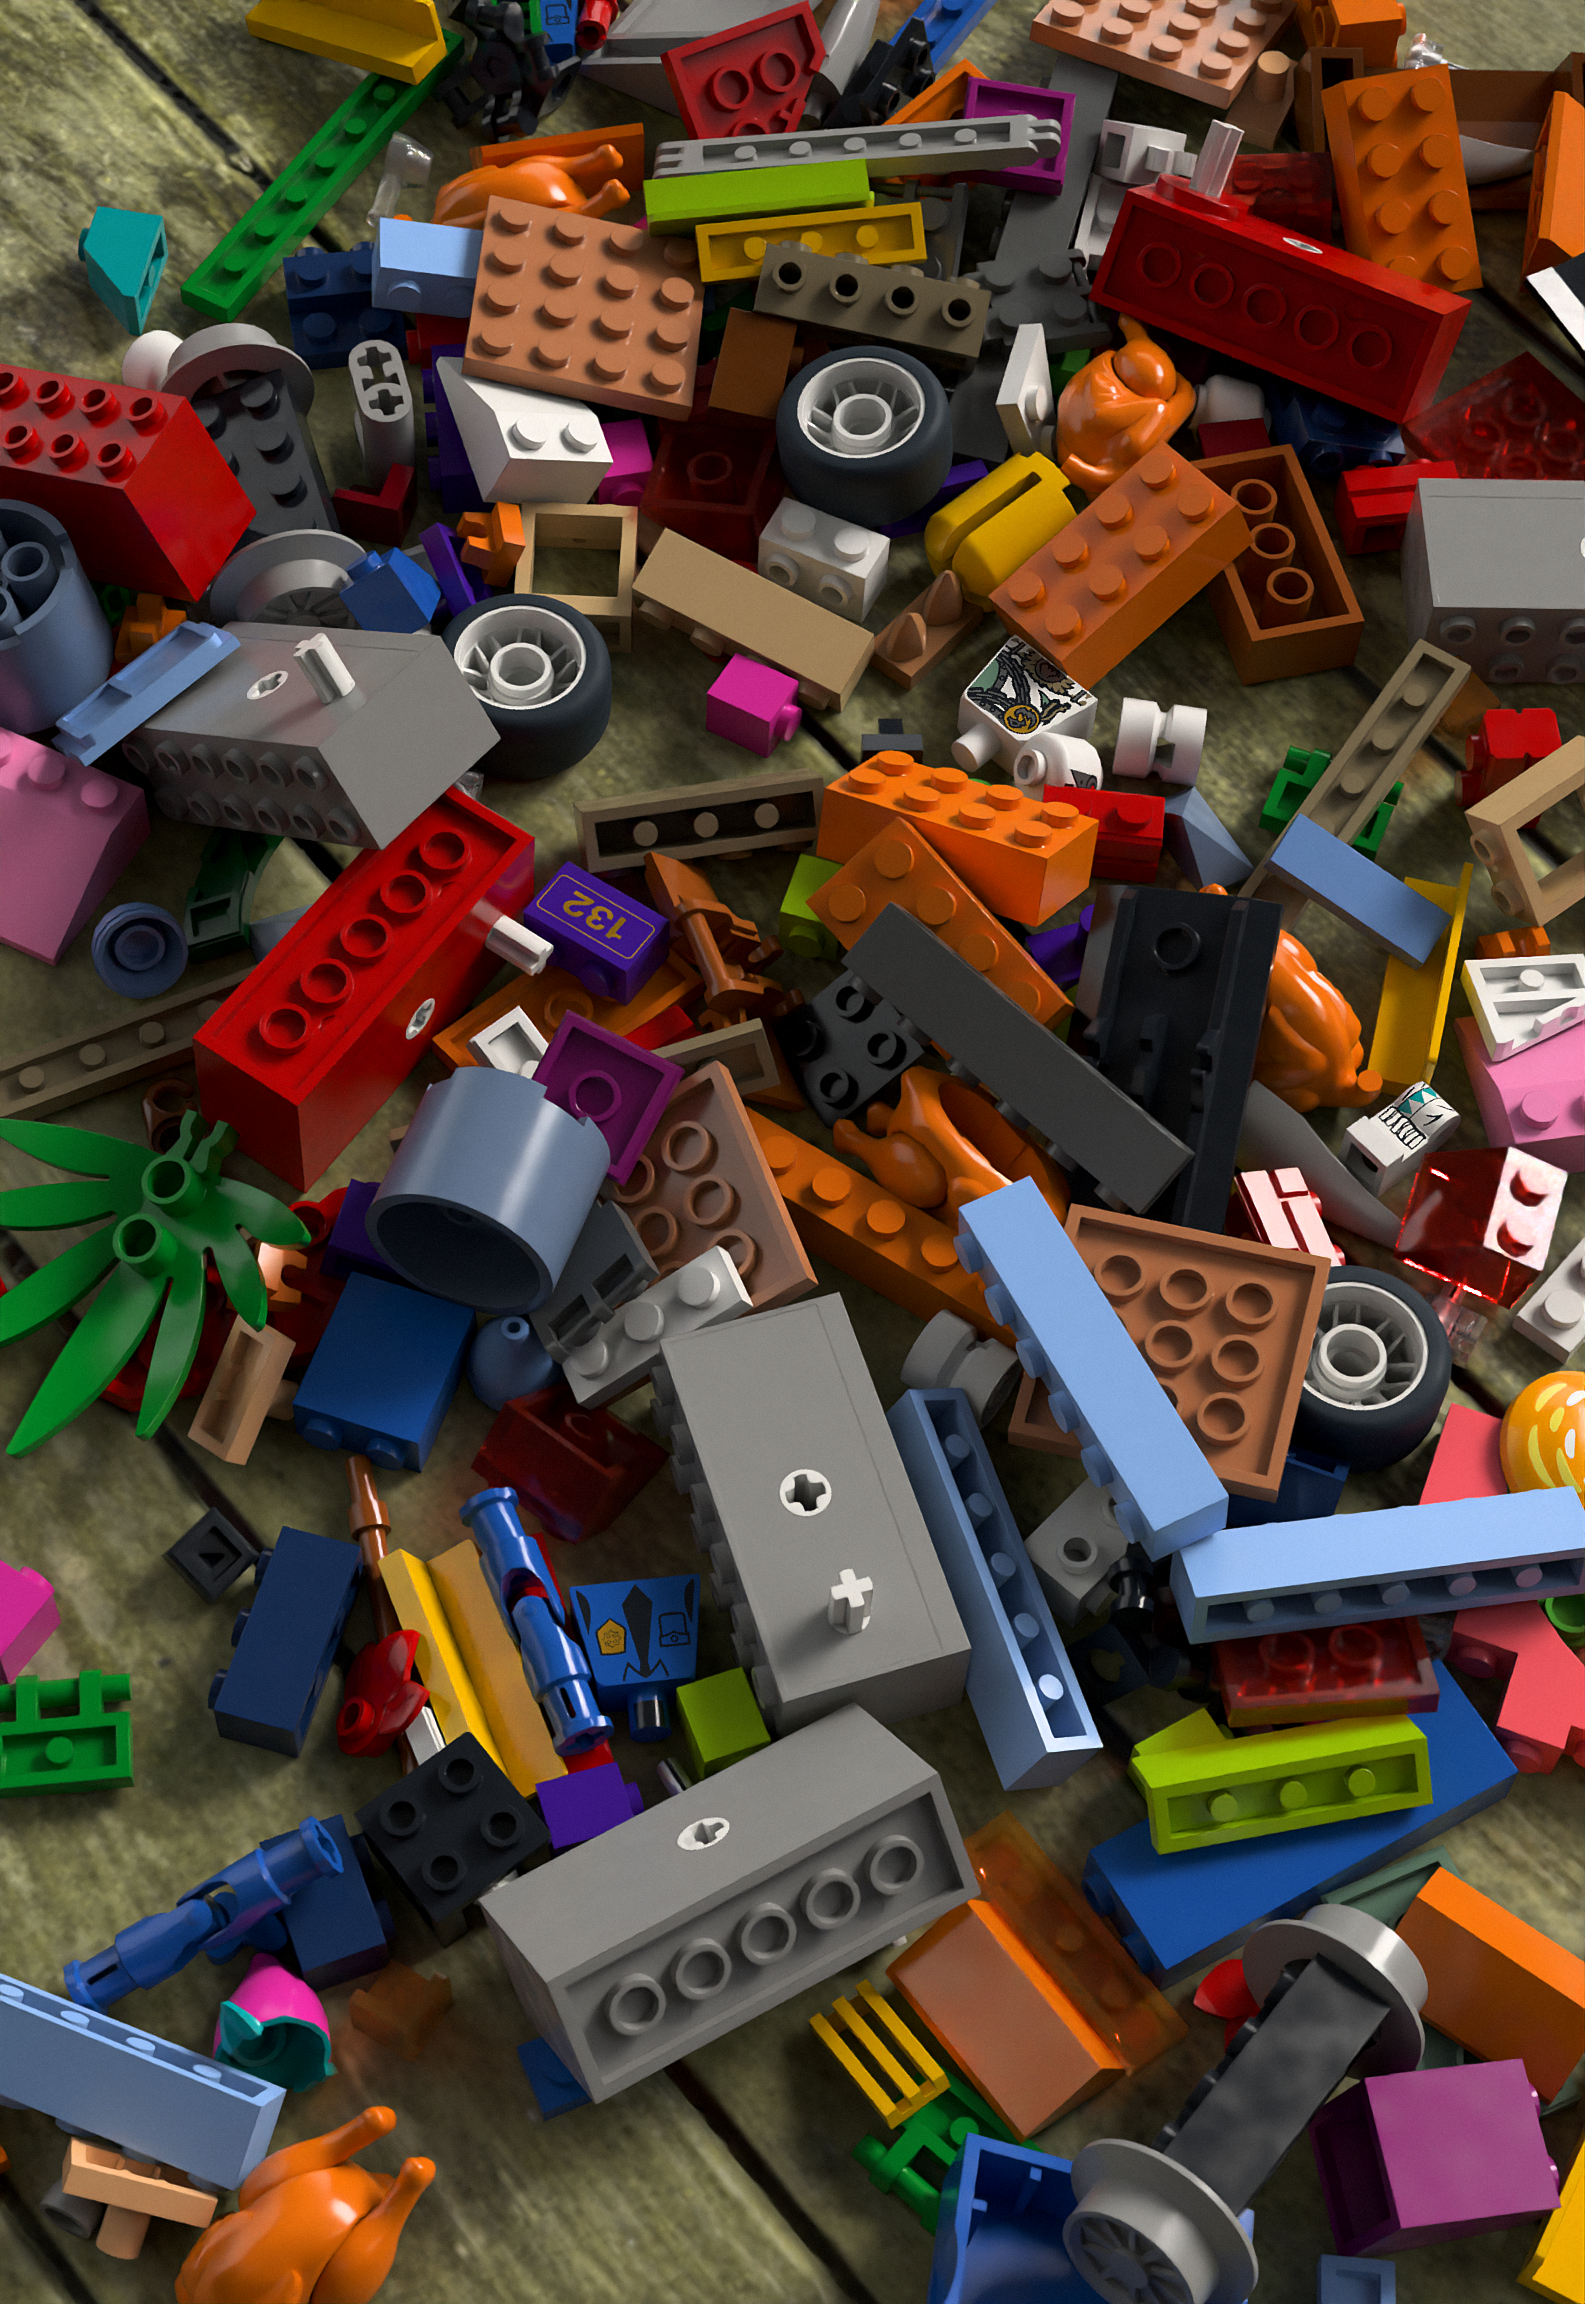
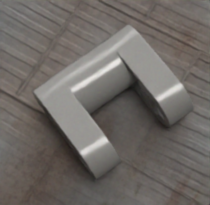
[349,340,418,490]

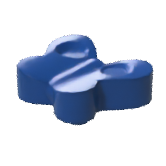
[205,1892,290,1965]

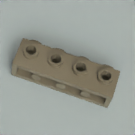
[753,241,992,373]
[573,767,824,878]

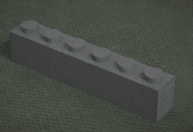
[841,901,1195,1214]

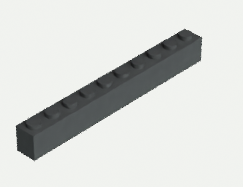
[944,55,1120,473]

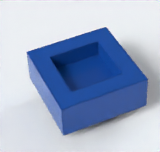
[516,2037,593,2122]

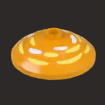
[1499,1371,1585,1511]

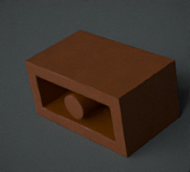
[704,307,805,449]

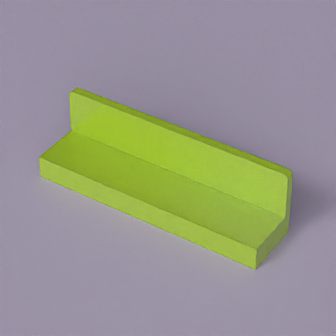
[643,158,875,238]
[1132,1709,1433,1855]

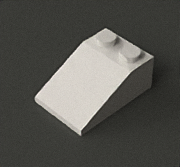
[436,356,614,504]

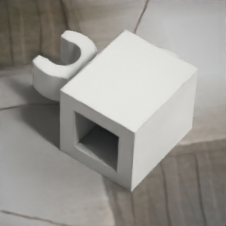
[1094,119,1197,185]

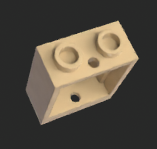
[514,501,638,653]
[1464,735,1585,927]

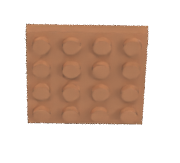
[1029,0,1298,110]
[461,195,705,422]
[592,1060,819,1412]
[1008,1203,1332,1503]

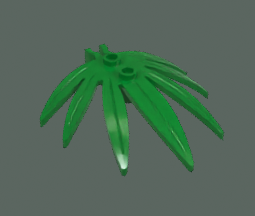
[0,1109,311,1459]

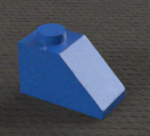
[338,547,442,634]

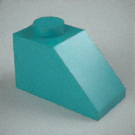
[78,206,168,336]

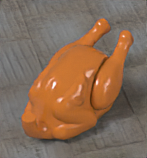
[392,145,630,231]
[1055,312,1197,503]
[1198,883,1383,1113]
[832,1065,1072,1233]
[174,2106,436,2304]

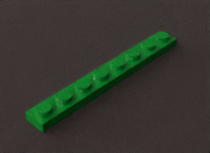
[180,27,465,323]

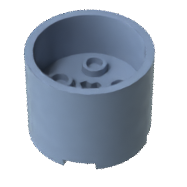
[0,499,115,735]
[365,1066,610,1316]

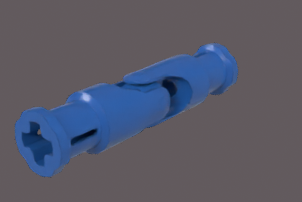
[459,1487,614,1757]
[63,1816,344,2016]

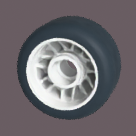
[776,346,953,528]
[440,593,612,780]
[1291,1265,1452,1474]

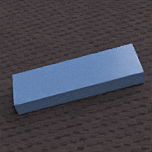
[1263,813,1453,970]

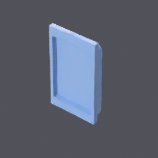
[51,620,241,767]

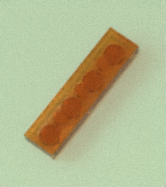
[963,1809,1190,2080]

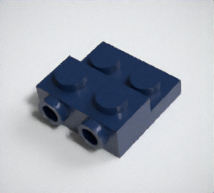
[282,241,408,370]
[1261,372,1407,478]

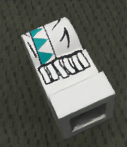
[1337,1081,1461,1199]

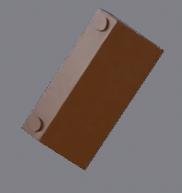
[1293,47,1585,213]

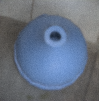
[91,902,189,999]
[466,1314,565,1414]

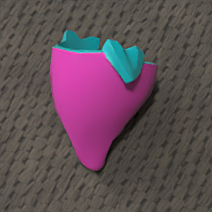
[213,1953,338,2093]

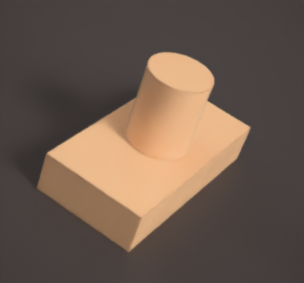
[1225,51,1299,151]
[187,1314,299,1466]
[62,2136,217,2259]

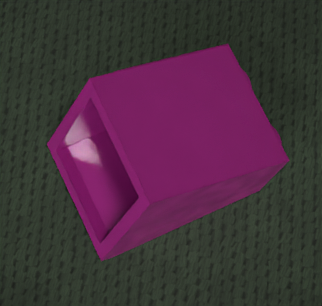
[1308,2058,1561,2259]

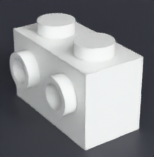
[758,497,890,623]
[1023,1477,1129,1628]

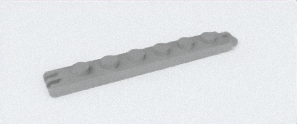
[653,114,1061,180]

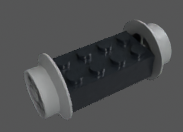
[157,323,366,630]
[1063,1904,1428,2304]

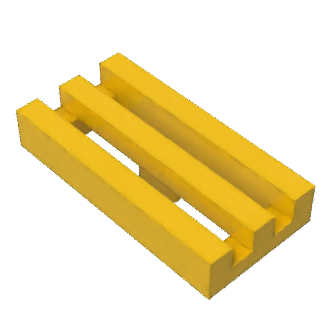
[808,1979,951,2130]

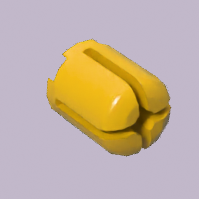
[924,451,1077,612]

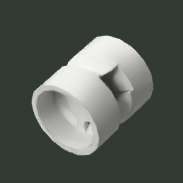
[1112,697,1207,786]
[900,1309,1023,1430]

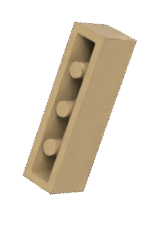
[631,528,875,712]

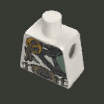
[951,634,1098,776]

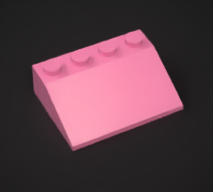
[0,727,151,966]
[1453,1016,1585,1183]

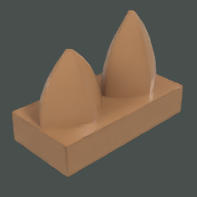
[869,570,984,691]

